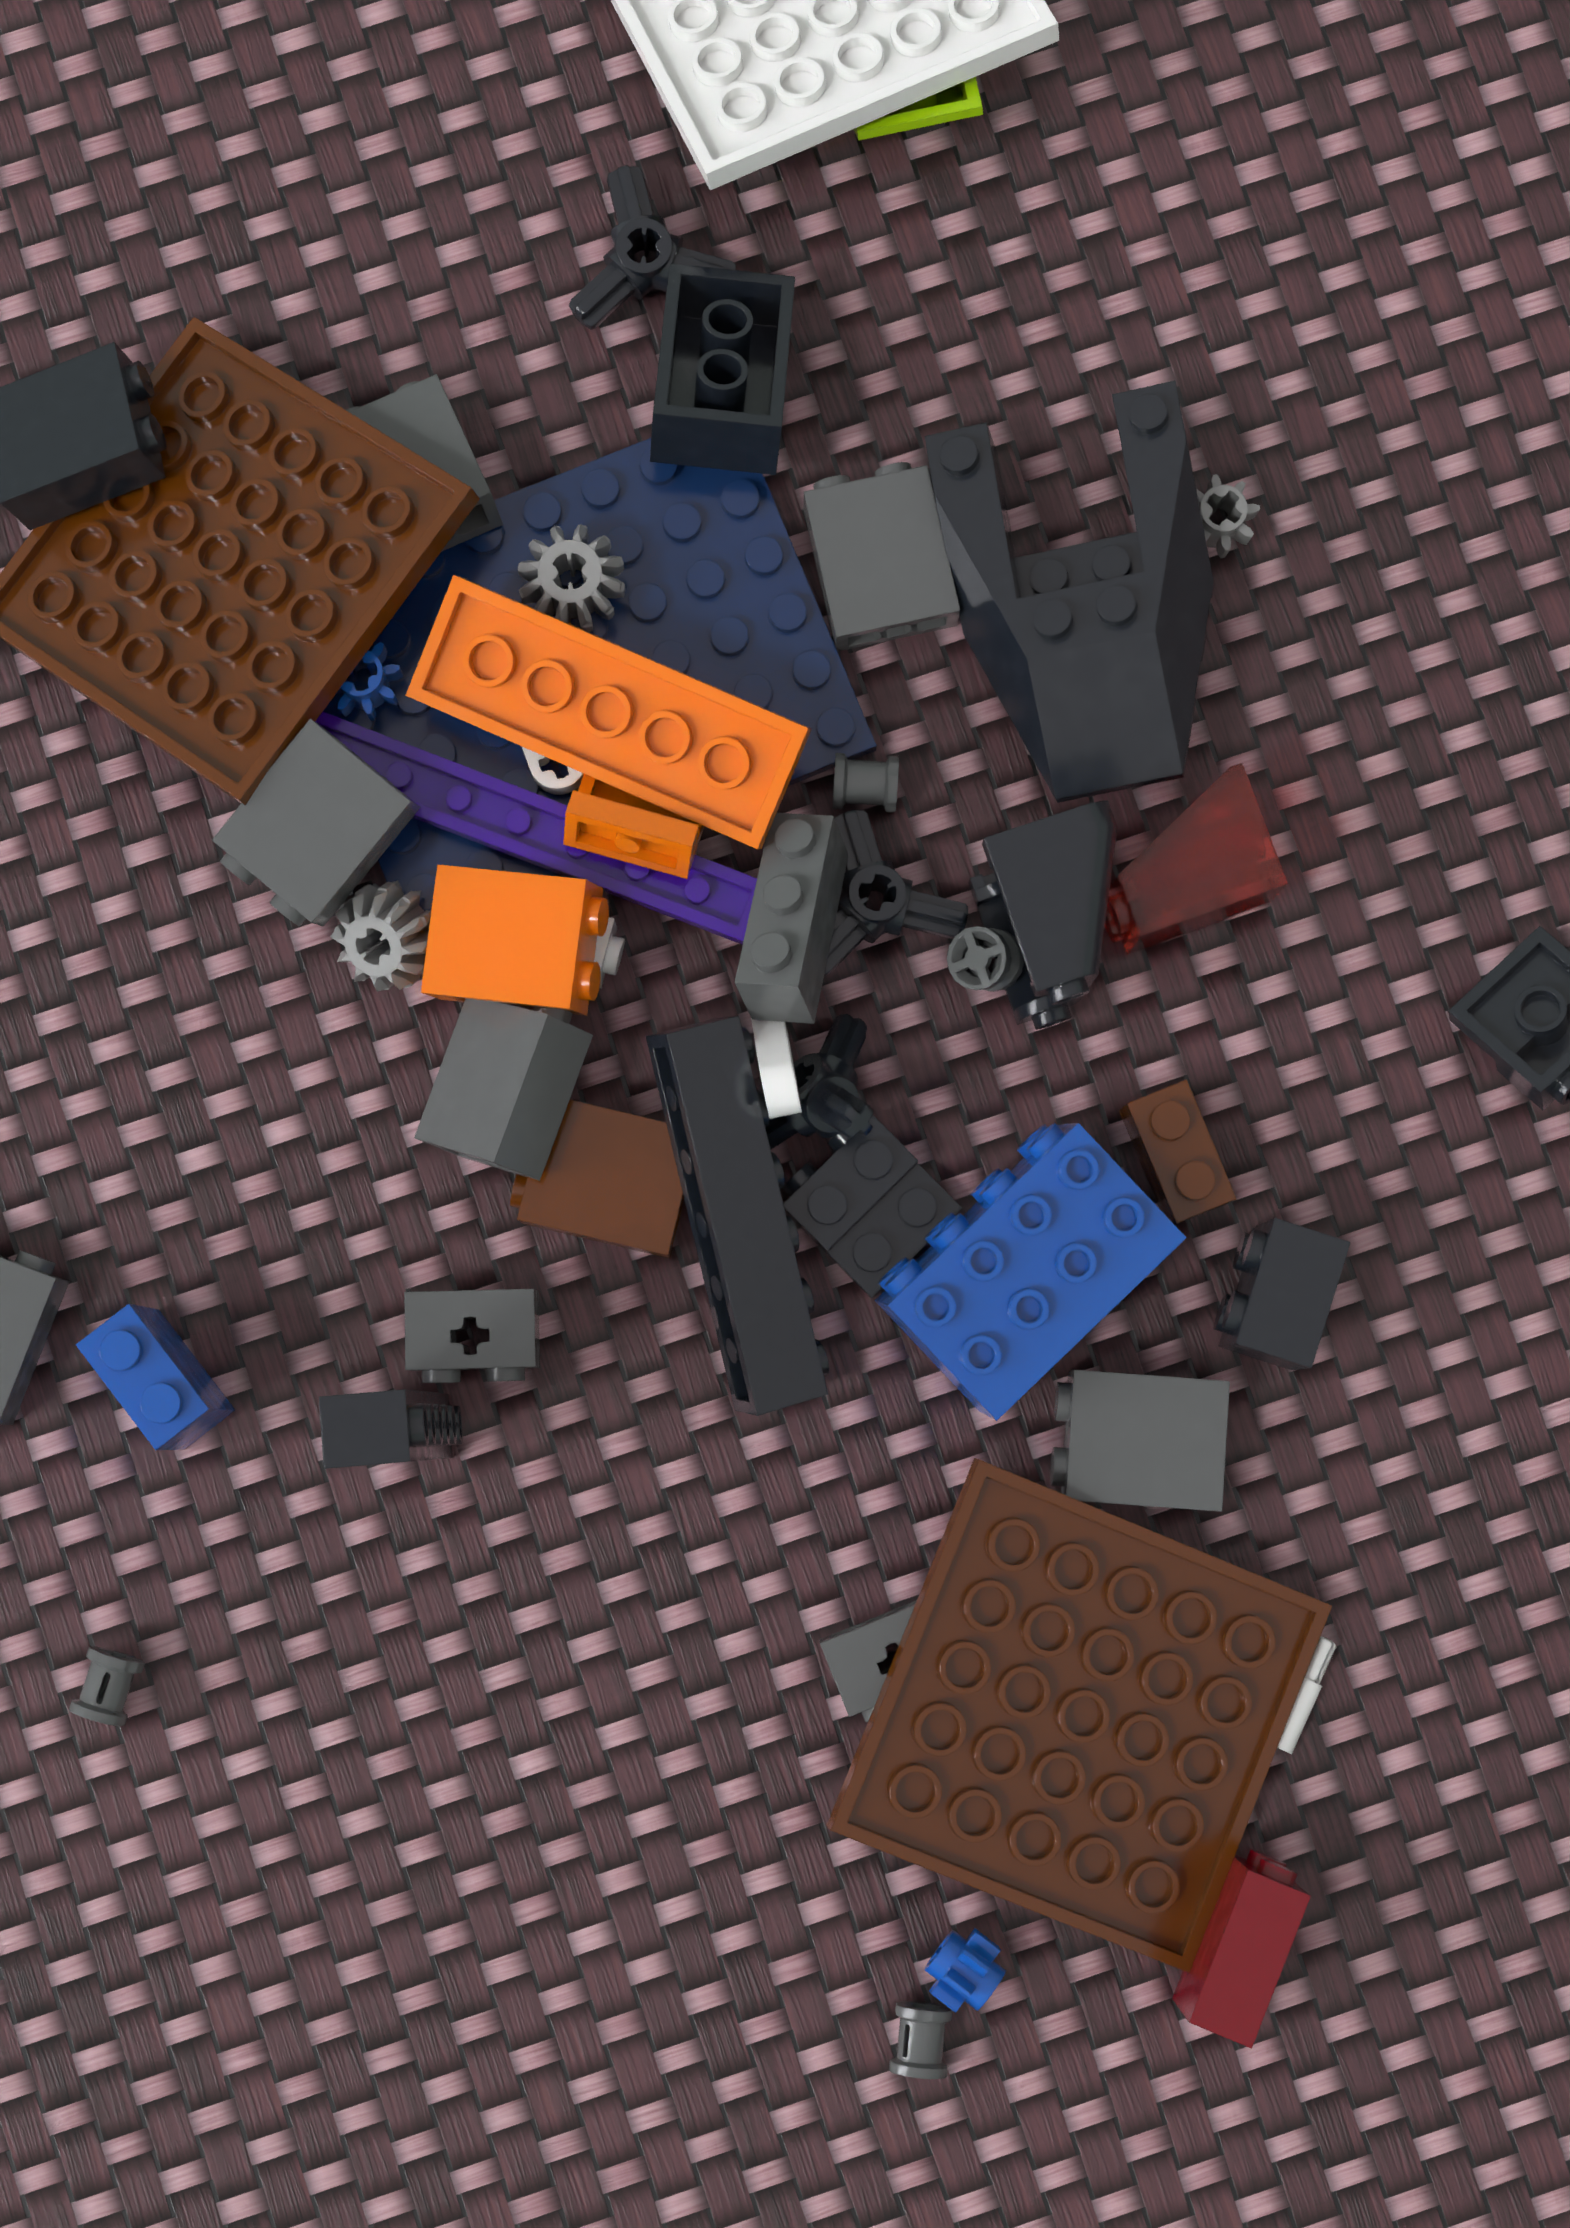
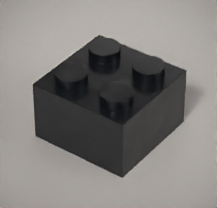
[1213,1218,1351,1370]

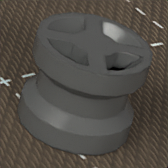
[947,926,1024,992]

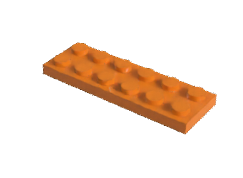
[405,575,812,849]

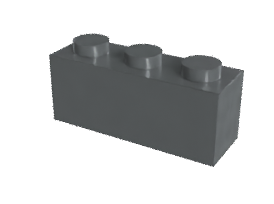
[735,813,849,1024]

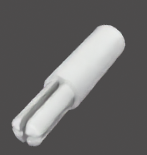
[1277,1636,1336,1754]

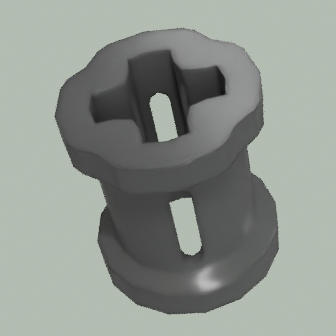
[832,753,899,812]
[69,1646,145,1727]
[889,2001,952,2079]

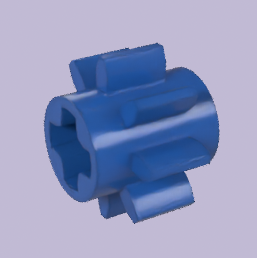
[336,642,403,721]
[924,1928,1006,2013]

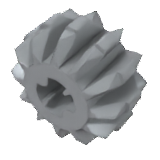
[518,524,626,632]
[330,880,431,992]

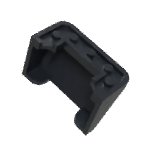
[968,800,1118,1030]

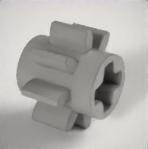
[1196,474,1260,559]

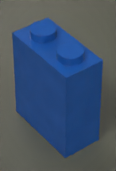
[76,1304,235,1451]

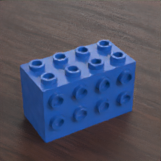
[874,1123,1187,1421]

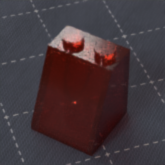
[1105,763,1288,955]

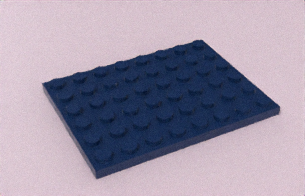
[323,438,877,911]

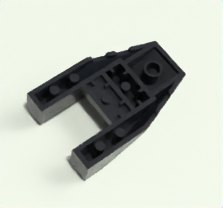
[925,380,1214,803]

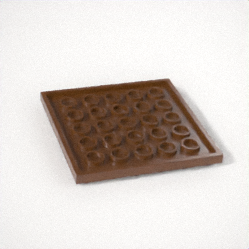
[0,317,480,805]
[826,1458,1332,1973]

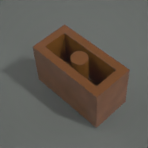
[1119,1079,1237,1225]

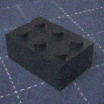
[650,263,795,475]

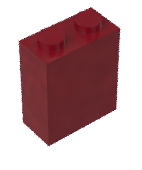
[1172,1849,1311,2049]

